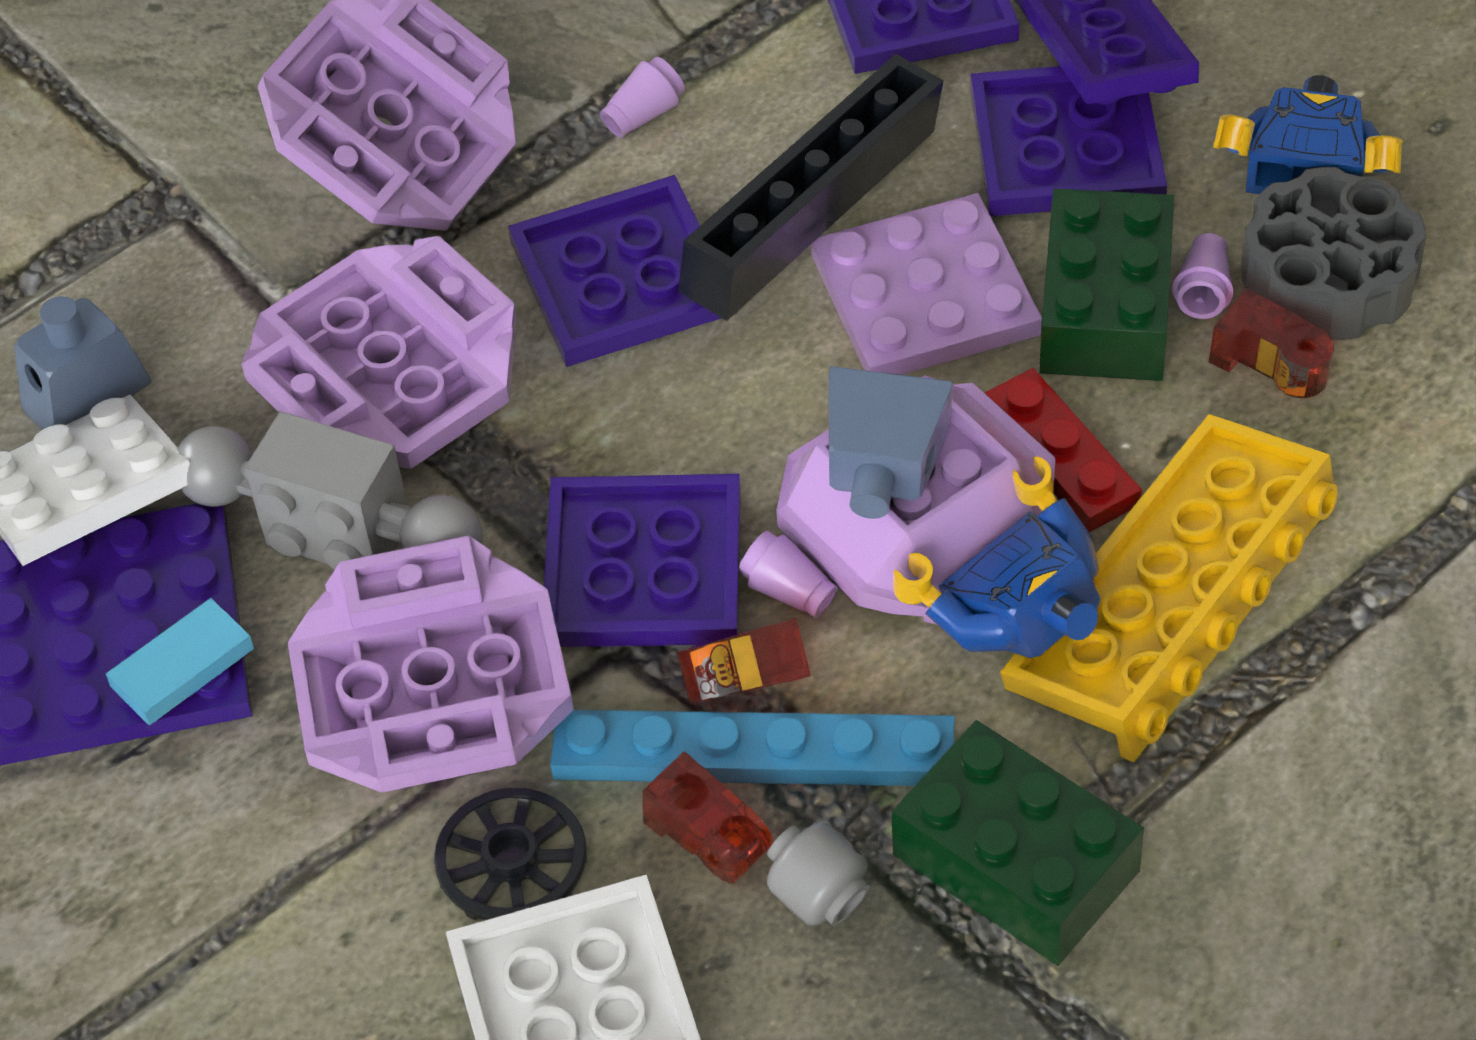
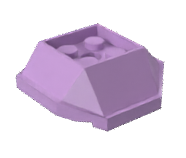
[258,0,516,231]
[241,236,517,469]
[776,375,1055,625]
[288,536,574,793]

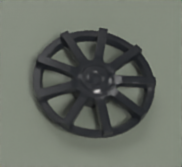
[434,788,587,920]

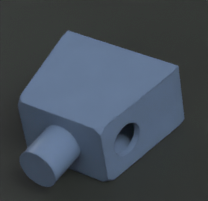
[14,296,152,430]
[828,366,953,519]

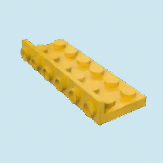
[1000,414,1338,762]

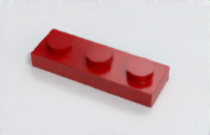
[984,368,1142,533]

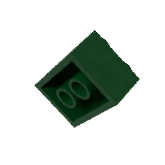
[1039,188,1174,381]
[892,720,1144,966]

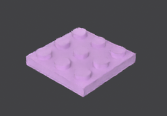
[811,193,1042,375]

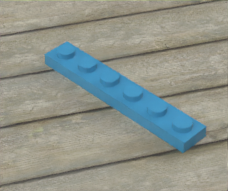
[550,710,955,786]

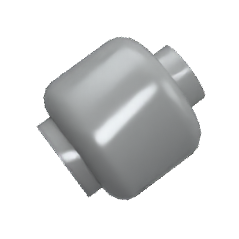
[767,823,870,926]

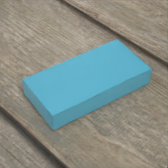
[106,598,254,726]

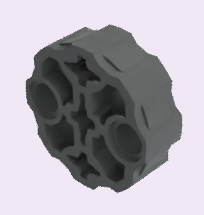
[1241,167,1426,340]

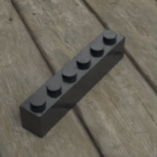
[678,54,944,321]

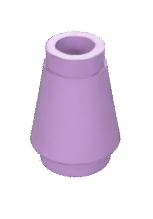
[599,57,685,138]
[1172,233,1233,319]
[738,531,838,618]

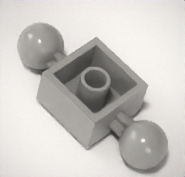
[178,411,483,570]

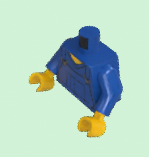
[1213,75,1403,194]
[893,456,1101,658]

